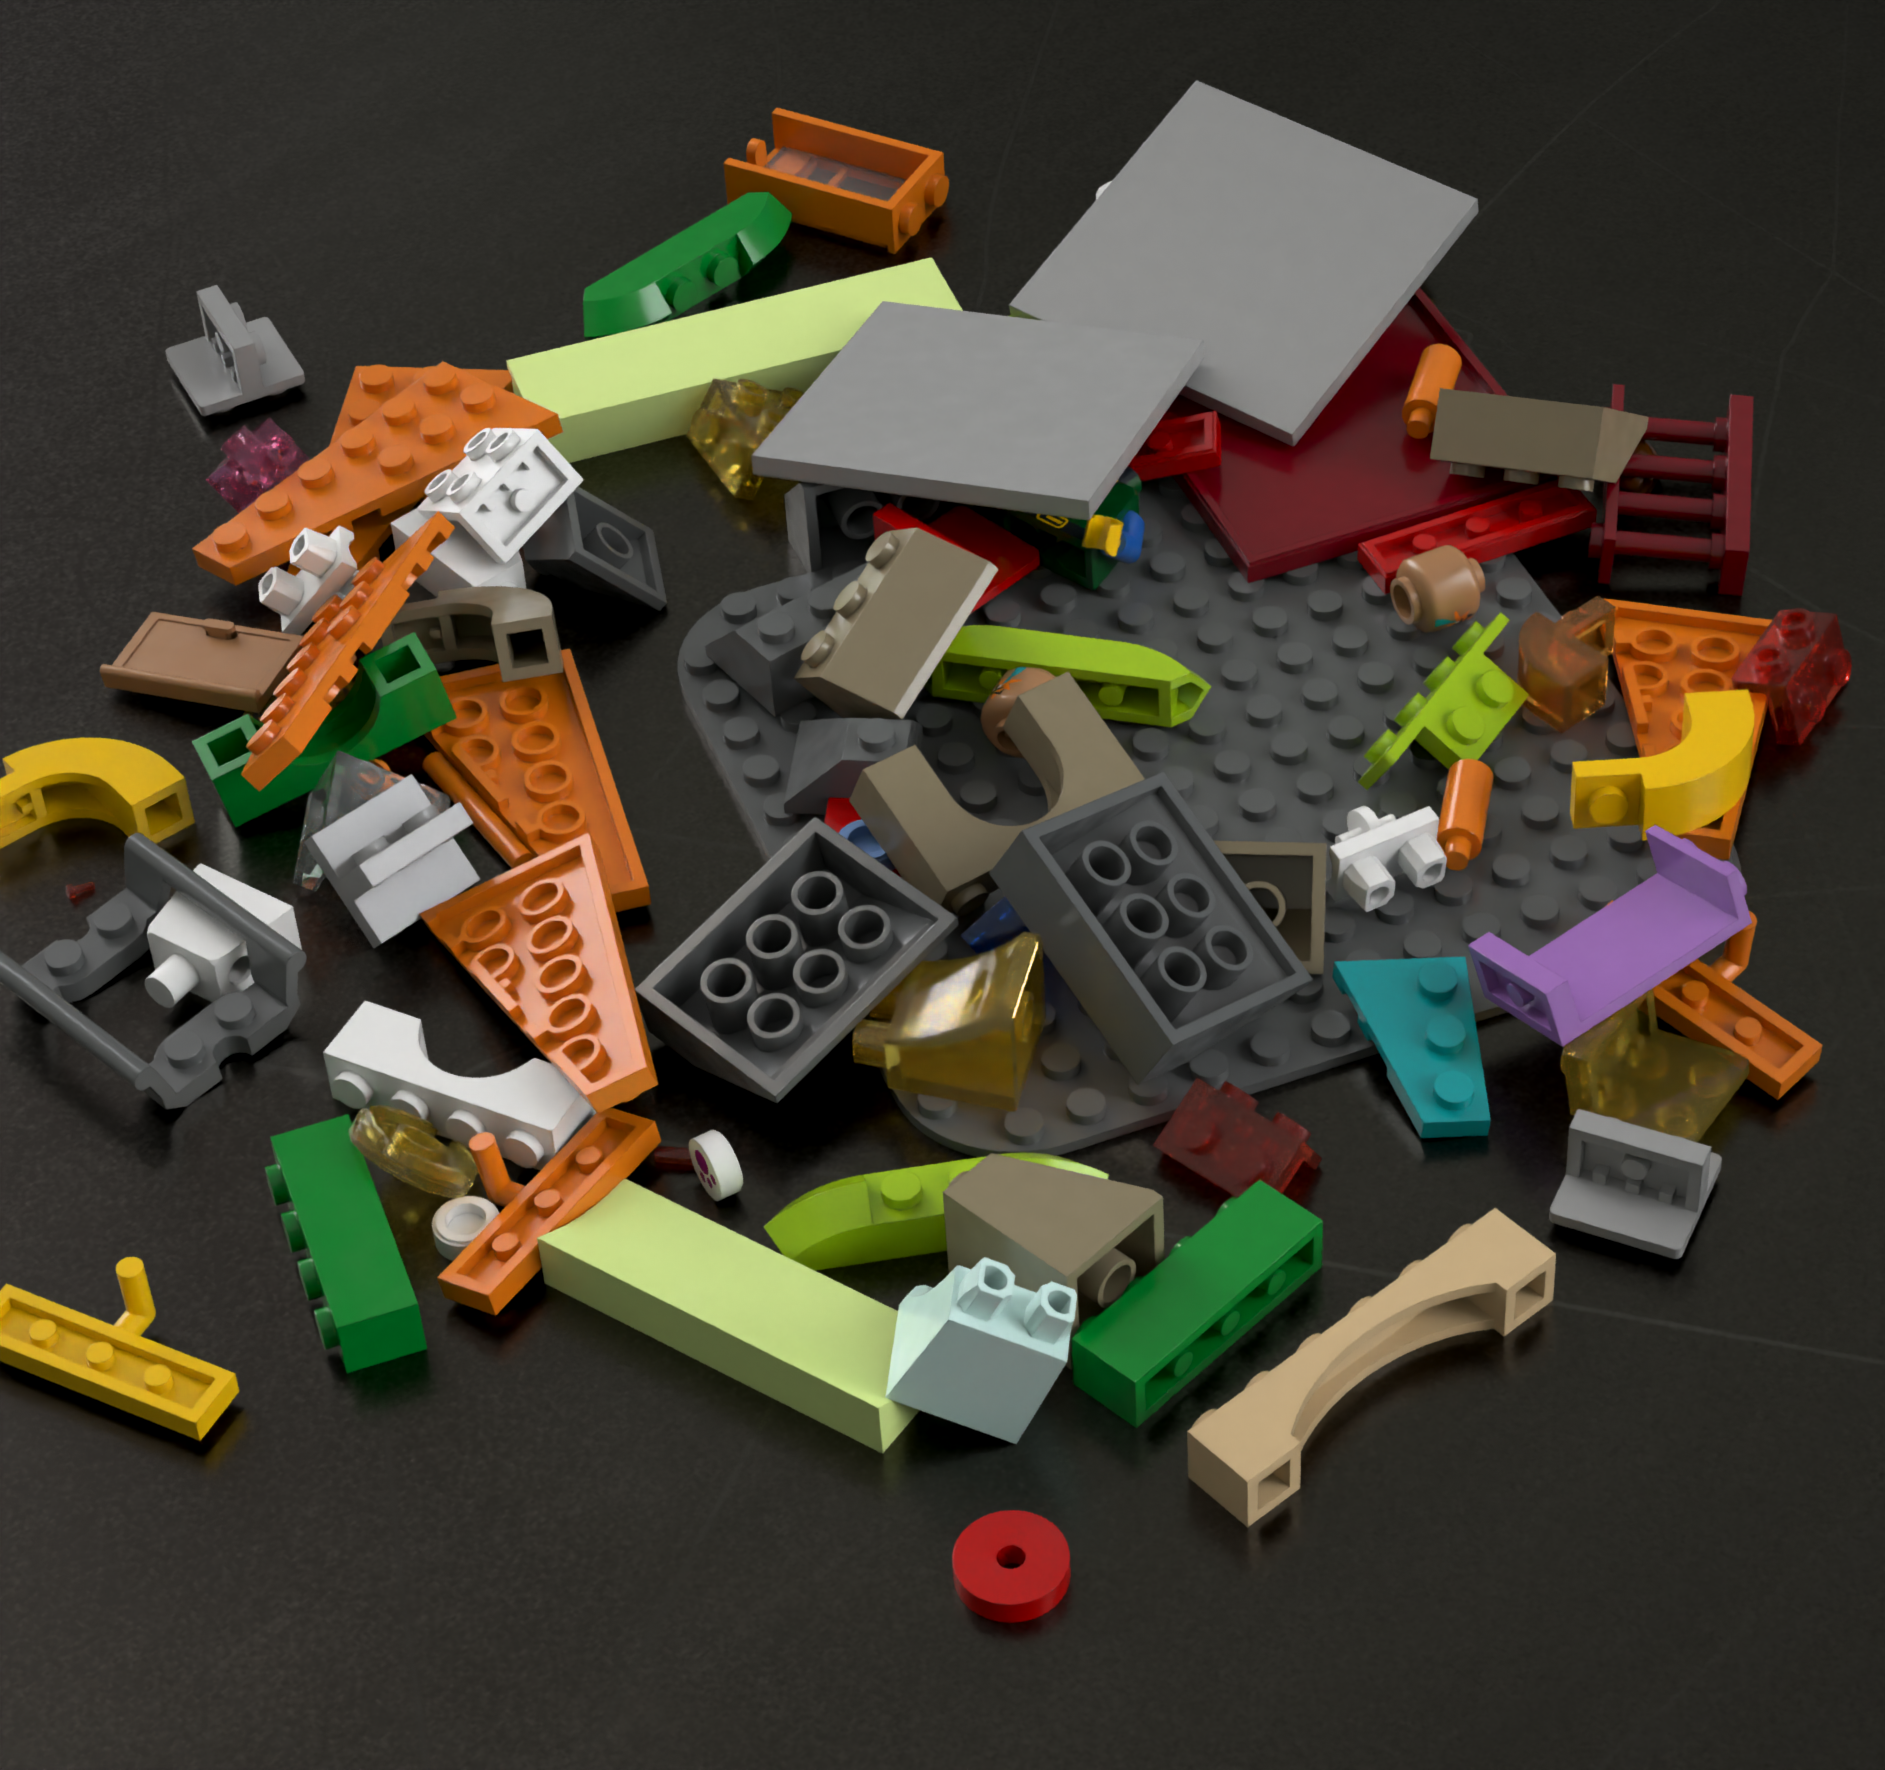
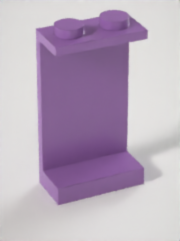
[1468,825,1752,1047]

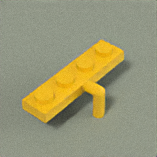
[0,1257,239,1441]

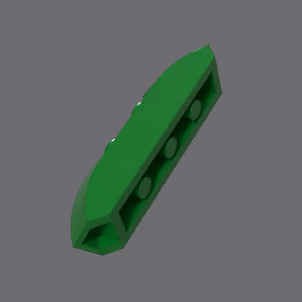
[583,192,792,341]

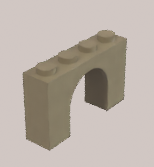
[849,672,1145,916]

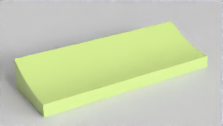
[537,1178,920,1454]

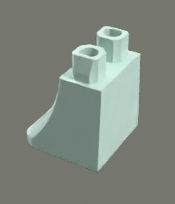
[885,1257,1077,1444]

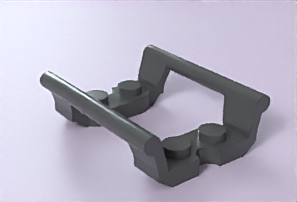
[0,833,307,1109]

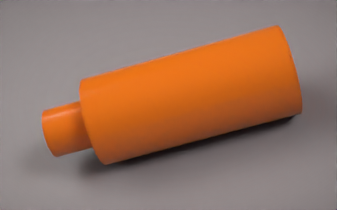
[1402,344,1462,439]
[1437,759,1494,871]

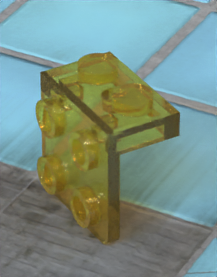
[686,378,804,500]
[1560,988,1750,1142]

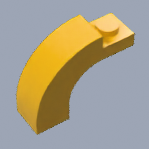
[1570,689,1755,841]
[0,738,195,849]

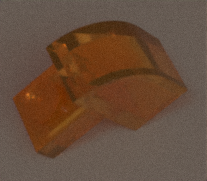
[1517,596,1616,733]

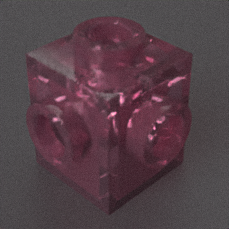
[206,417,310,513]

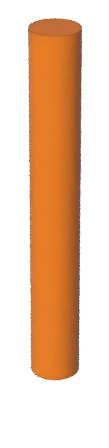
[422,752,535,869]

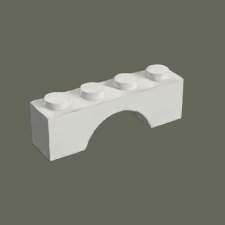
[323,1001,597,1170]

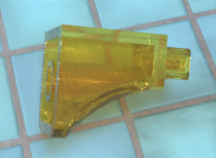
[852,932,1046,1112]

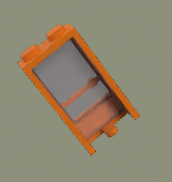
[723,108,949,254]

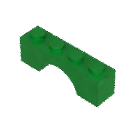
[192,632,457,828]

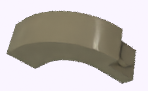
[381,586,564,682]

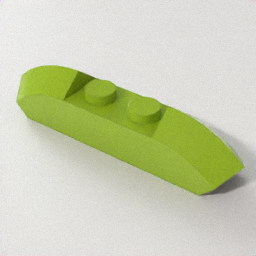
[924,625,1212,727]
[763,1152,1109,1271]

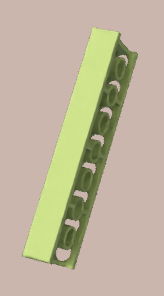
[506,257,963,463]

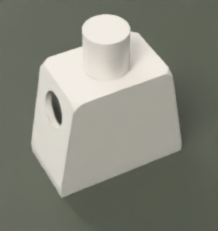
[145,863,302,1008]

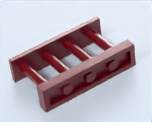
[1588,384,1754,596]

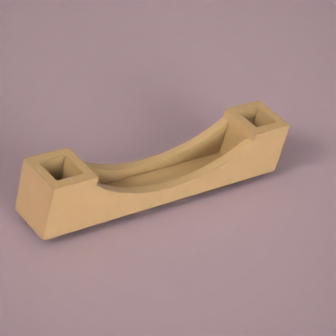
[1187,1208,1556,1527]

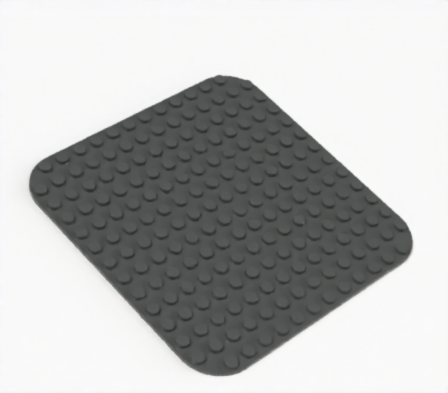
[678,476,1741,1157]

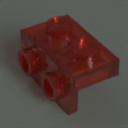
[1731,608,1852,746]
[1153,1078,1322,1198]

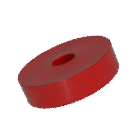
[952,1510,1071,1623]

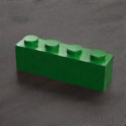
[264,1114,427,1373]
[1072,1179,1323,1428]

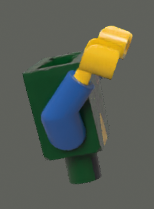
[1003,466,1145,591]

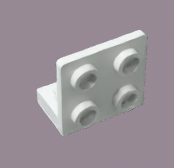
[417,428,584,564]

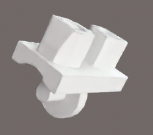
[258,525,359,635]
[1326,806,1447,912]

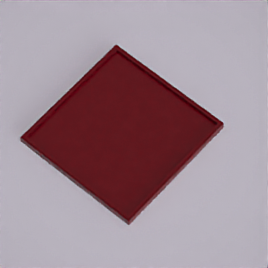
[1159,287,1559,583]

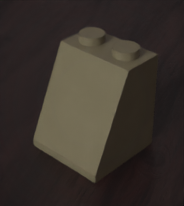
[943,1153,1165,1370]

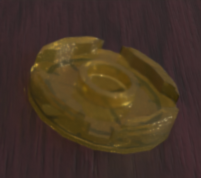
[348,1105,479,1198]

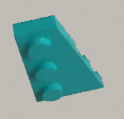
[1332,956,1491,1138]

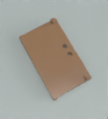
[100,612,303,713]

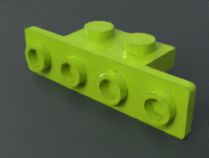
[1358,612,1529,790]

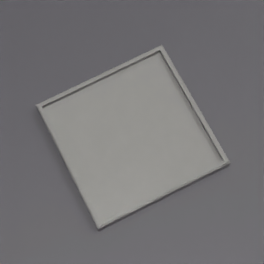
[1009,80,1479,447]
[751,301,1204,521]

